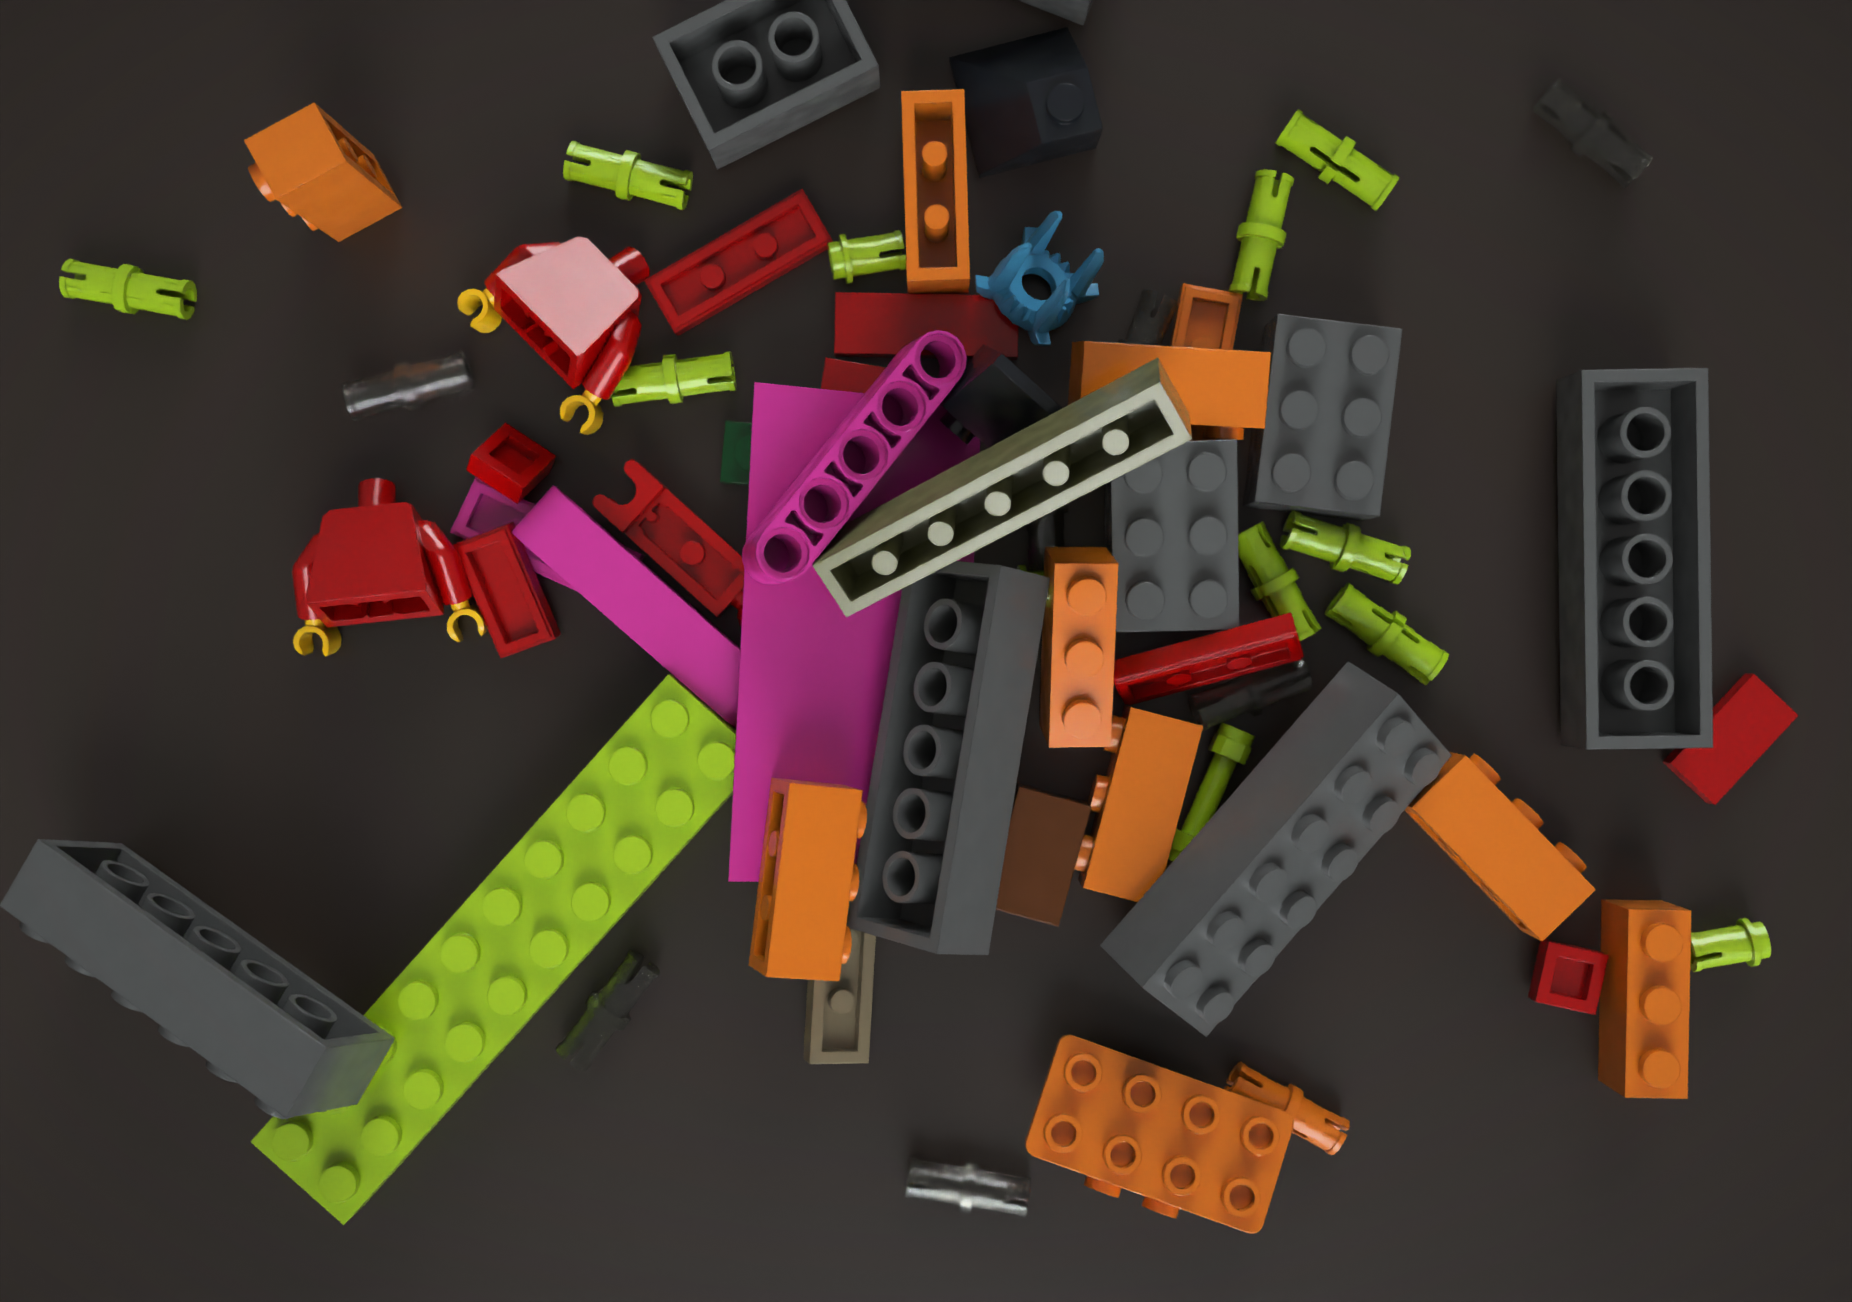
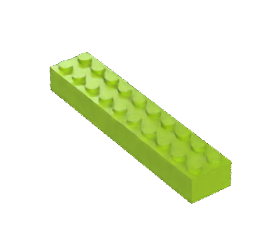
[250,674,736,1225]

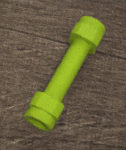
[1168,722,1255,861]

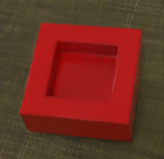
[466,422,556,504]
[1528,939,1609,1015]

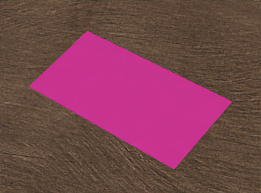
[728,382,980,882]

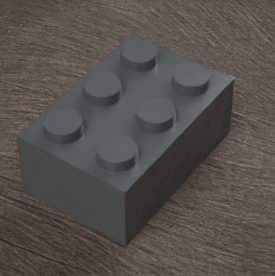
[652,0,881,170]
[1242,314,1403,521]
[1104,440,1239,632]

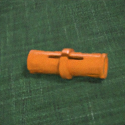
[1224,1062,1350,1155]

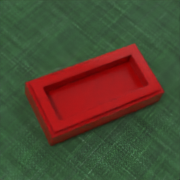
[453,521,561,659]
[1663,673,1799,805]

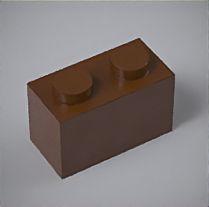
[996,783,1091,927]

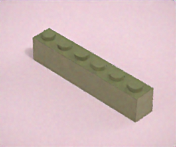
[812,358,1192,618]

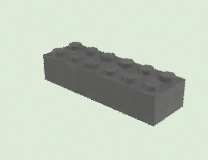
[1556,368,1713,750]
[846,561,1050,955]
[1100,661,1452,1037]
[0,839,395,1119]

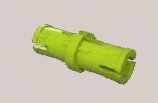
[1275,109,1400,211]
[563,141,693,210]
[1229,169,1294,301]
[59,258,197,320]
[612,351,737,407]
[1280,510,1411,585]
[1238,521,1322,641]
[1325,583,1449,685]

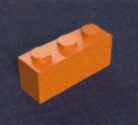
[901,89,970,294]
[244,102,402,242]
[1068,341,1271,440]
[1039,547,1119,748]
[1074,705,1203,902]
[1405,752,1596,941]
[748,777,867,981]
[1598,899,1692,1099]

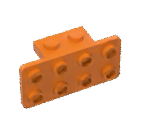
[1025,1035,1294,1234]

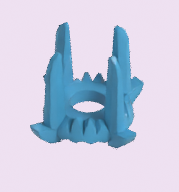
[975,211,1104,346]

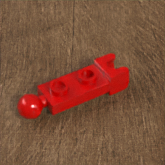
[592,459,744,627]

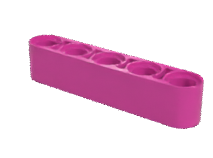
[742,330,967,585]
[512,485,740,729]

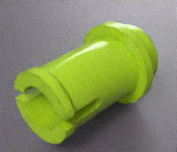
[827,230,906,284]
[1690,918,1771,972]

